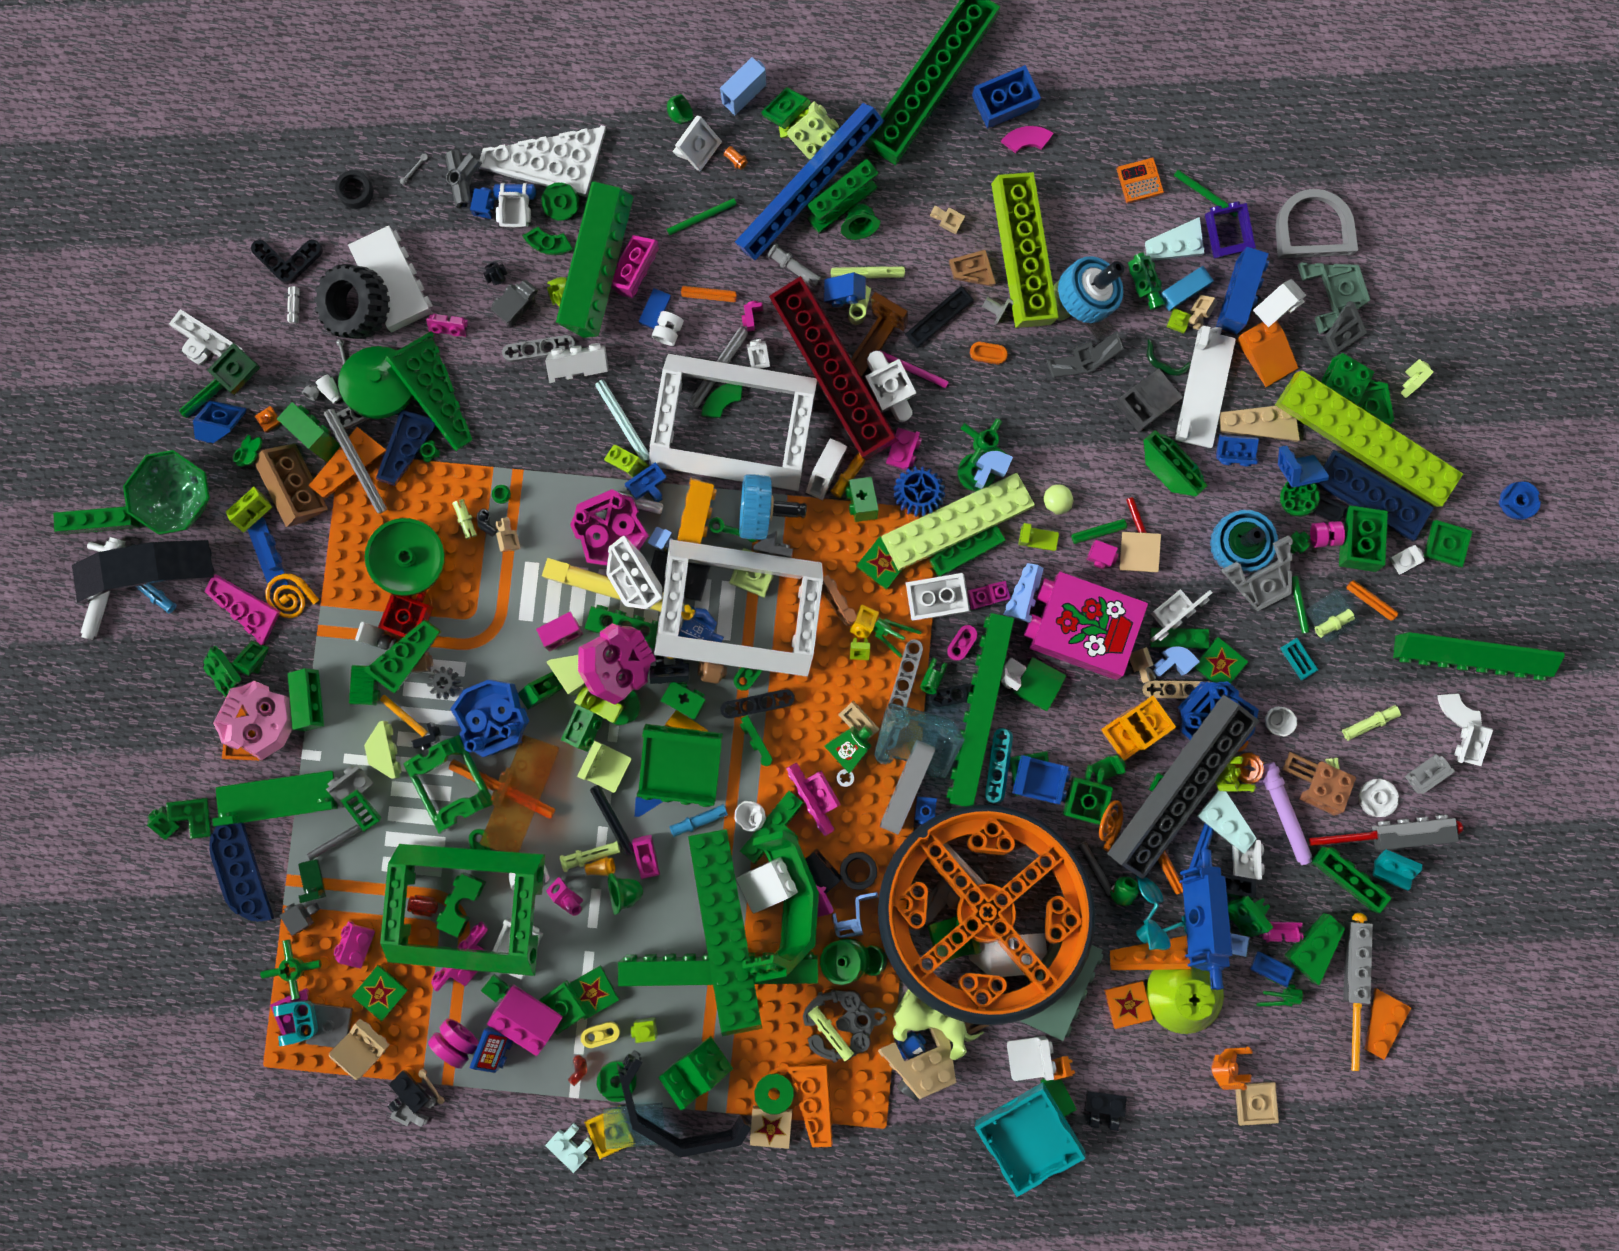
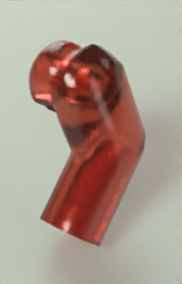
[568,1055,587,1086]

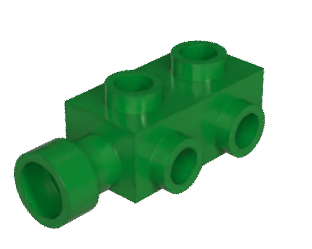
[1128,252,1165,310]

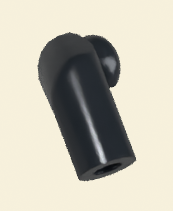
[477,509,498,537]

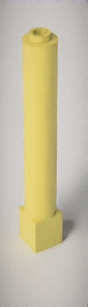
[542,558,684,612]

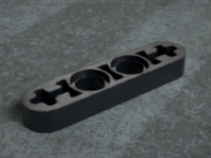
[930,681,1004,707]
[720,689,795,719]

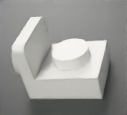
[747,339,770,369]
[1389,545,1425,575]

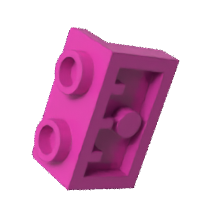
[886,427,922,470]

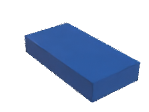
[639,288,671,329]
[1250,951,1295,987]

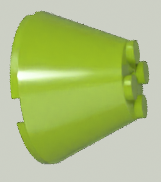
[1145,967,1224,1034]

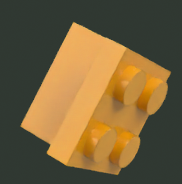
[1100,695,1176,761]

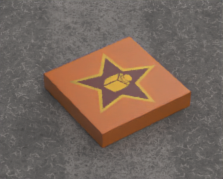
[1104,980,1153,1029]

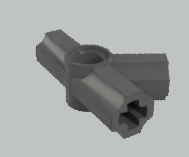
[445,150,482,209]

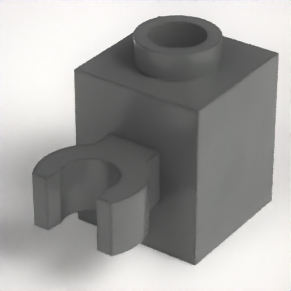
[280,903,321,936]

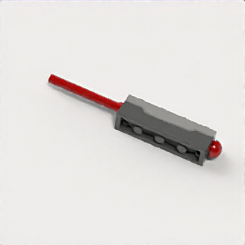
[1309,814,1463,850]

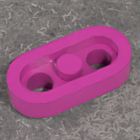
[947,625,977,661]

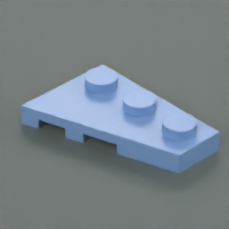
[1003,563,1044,622]

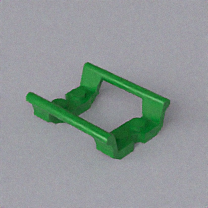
[403,735,495,834]

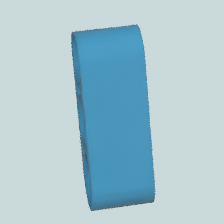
[1160,266,1214,311]

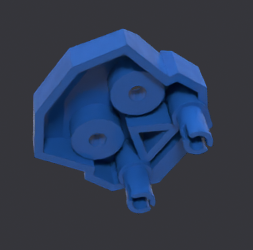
[450,679,530,757]
[1177,681,1259,750]

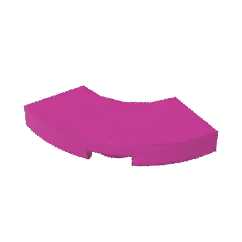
[1001,126,1054,153]

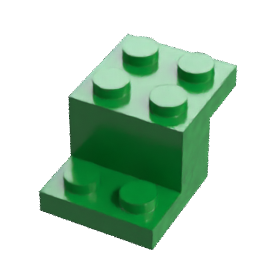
[658,1036,733,1110]

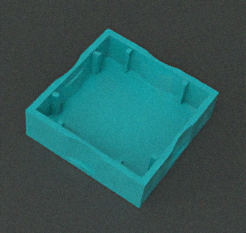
[974,1082,1086,1197]

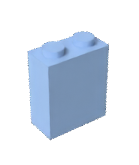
[720,57,766,115]

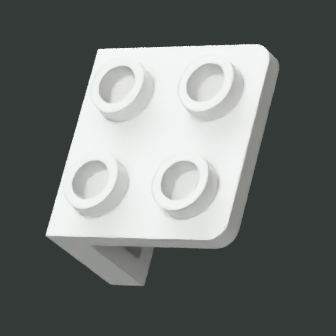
[1007,1036,1056,1081]

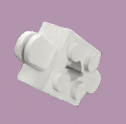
[864,351,916,422]

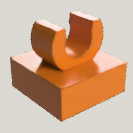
[254,406,281,433]
[1051,1056,1075,1081]

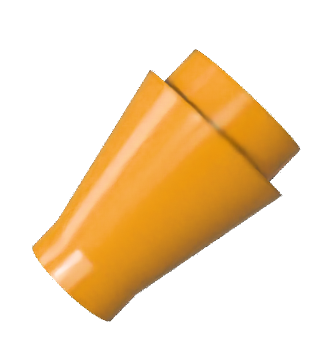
[585,857,615,876]

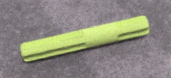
[831,266,905,278]

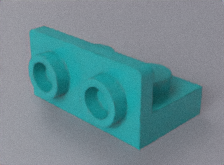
[1373,849,1422,891]

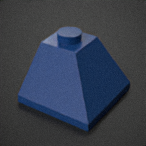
[193,401,246,443]

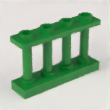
[807,159,878,234]

